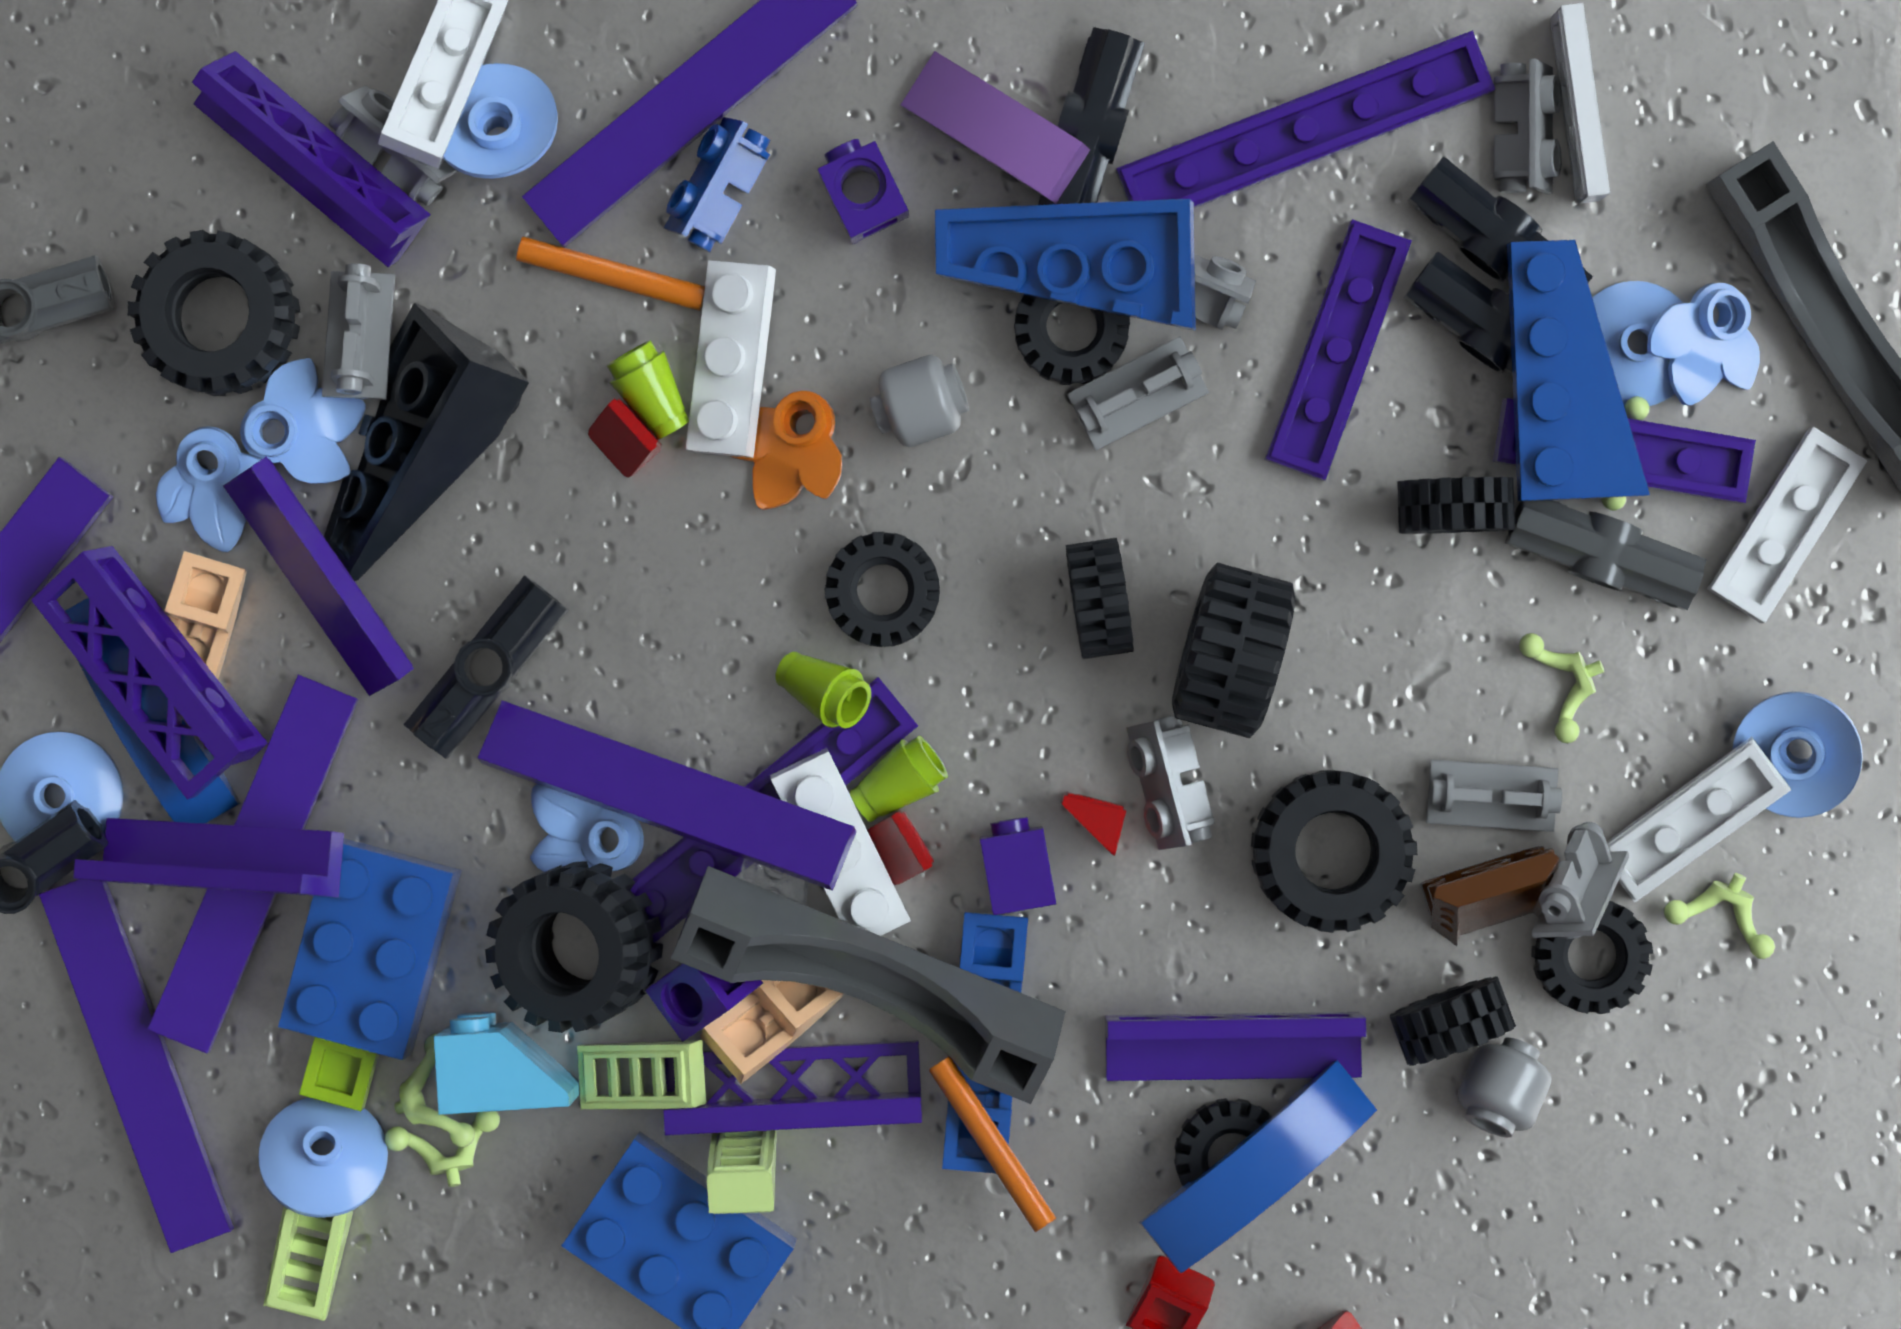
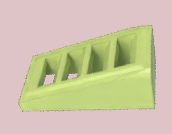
[577,1040,706,1109]
[707,1130,777,1214]
[263,1206,354,1321]

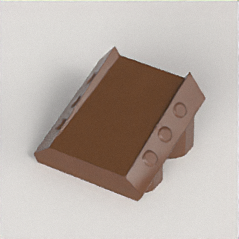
[1420,846,1559,946]

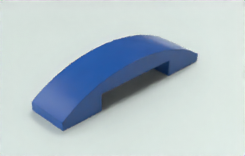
[65,598,241,824]
[942,912,1028,1174]
[1139,1060,1377,1273]

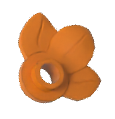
[730,391,842,510]

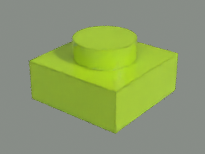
[299,1037,379,1111]

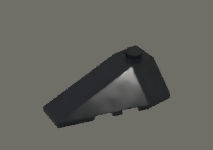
[324,303,529,582]

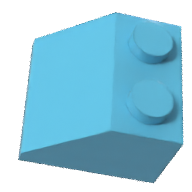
[434,1012,580,1115]

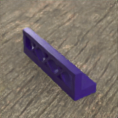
[191,51,431,267]
[31,546,268,800]
[73,818,344,898]
[1105,1012,1366,1081]
[663,1040,922,1135]

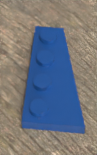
[935,199,1196,331]
[1507,240,1650,501]

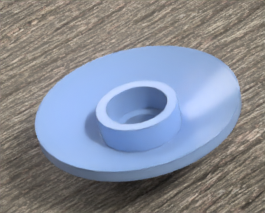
[443,63,558,179]
[1592,281,1683,406]
[1732,692,1863,818]
[0,732,124,842]
[258,1097,388,1218]

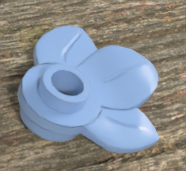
[1647,283,1760,406]
[240,358,366,484]
[156,426,262,552]
[530,784,644,872]

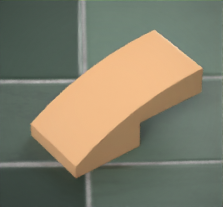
[164,551,247,679]
[700,980,843,1084]

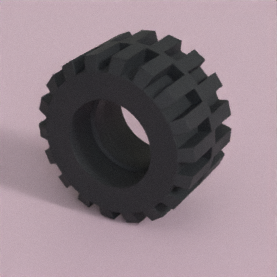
[127,230,300,396]
[1172,562,1296,738]
[1251,770,1418,933]
[485,861,663,1033]

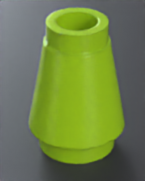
[606,340,689,440]
[775,651,871,728]
[850,736,948,822]

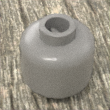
[870,355,969,447]
[1458,1037,1552,1138]

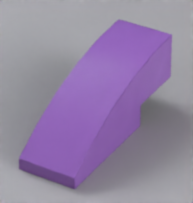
[901,51,1090,204]

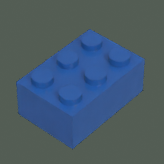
[278,838,462,1060]
[561,1131,797,1329]

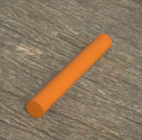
[516,236,705,311]
[929,1056,1056,1232]

